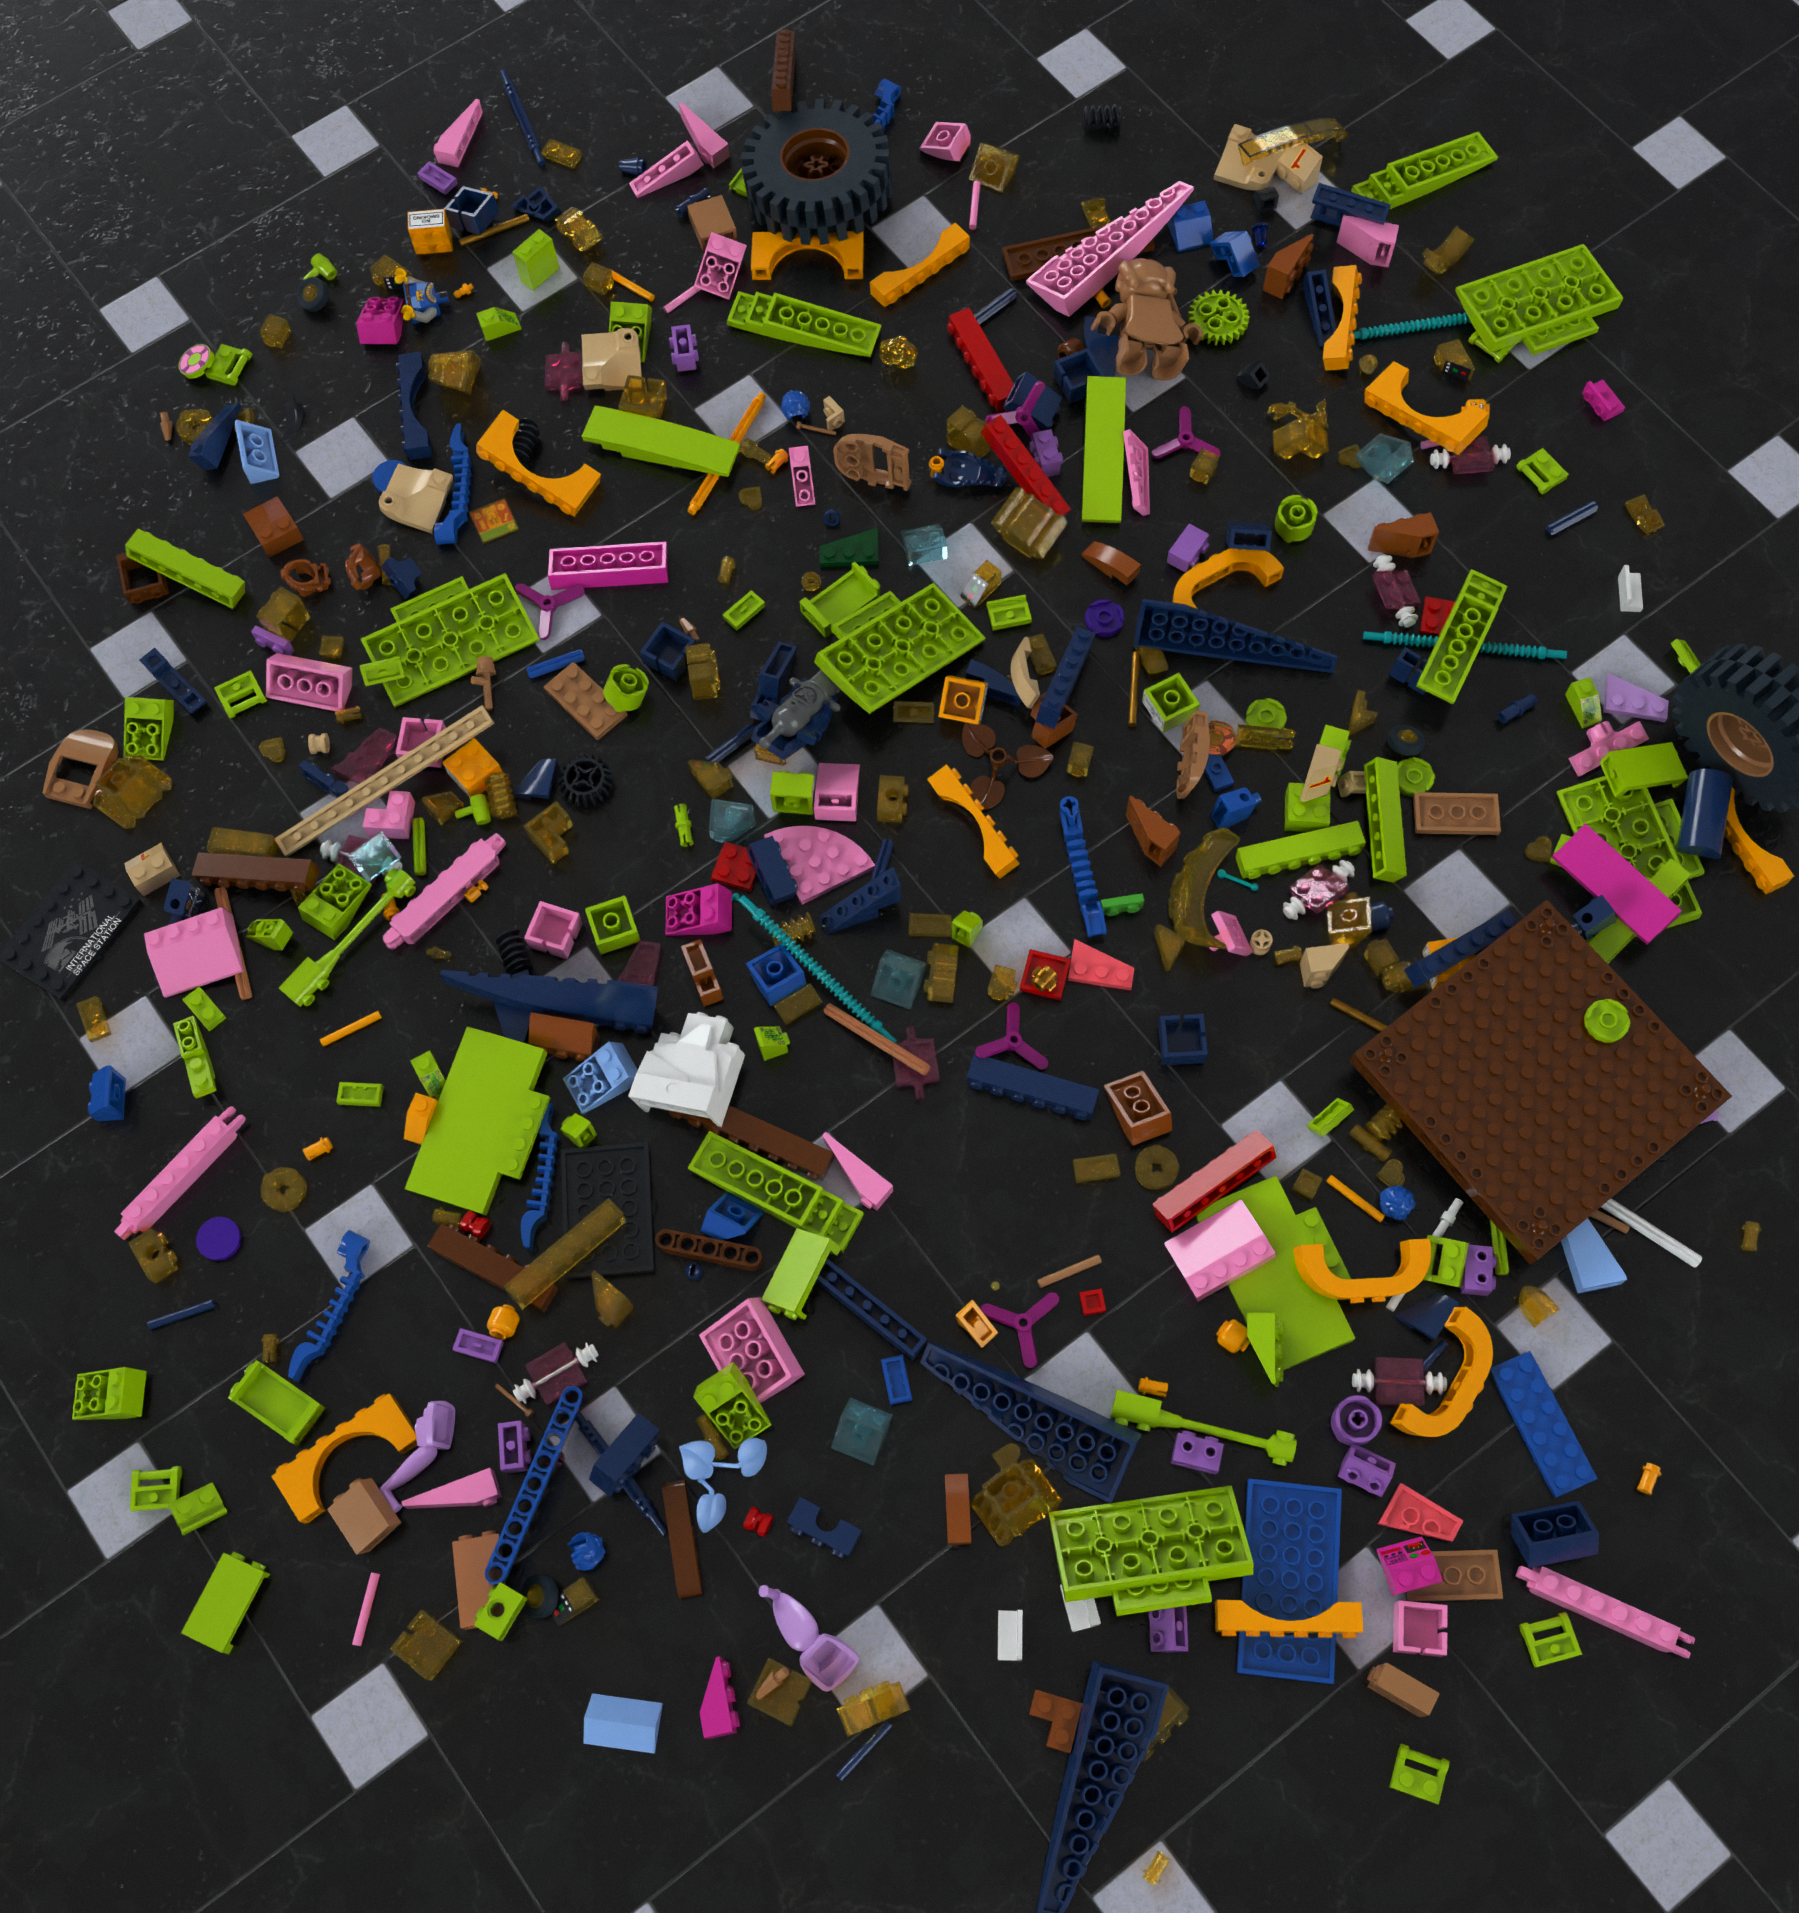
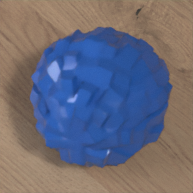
[781,390,810,420]
[1380,1185,1416,1220]
[568,1532,605,1571]

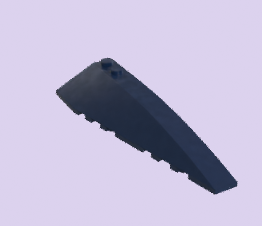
[1133,599,1337,673]
[441,970,658,1034]
[920,1342,1142,1503]
[1036,1660,1169,1913]

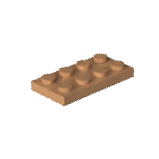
[544,662,627,740]
[1413,792,1501,835]
[1405,1550,1503,1602]

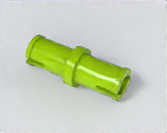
[674,804,694,847]

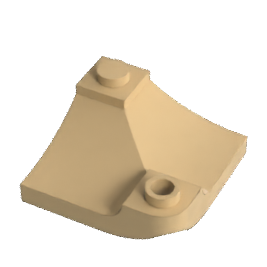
[1213,124,1284,190]
[581,328,643,391]
[379,463,453,534]

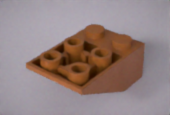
[1263,234,1314,299]
[1367,512,1439,558]
[1126,796,1181,866]

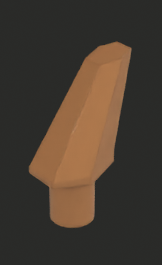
[160,412,173,441]
[679,618,700,642]
[756,1667,789,1700]

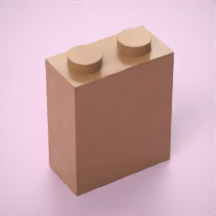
[687,195,737,251]
[327,1478,401,1555]
[1367,1662,1440,1717]

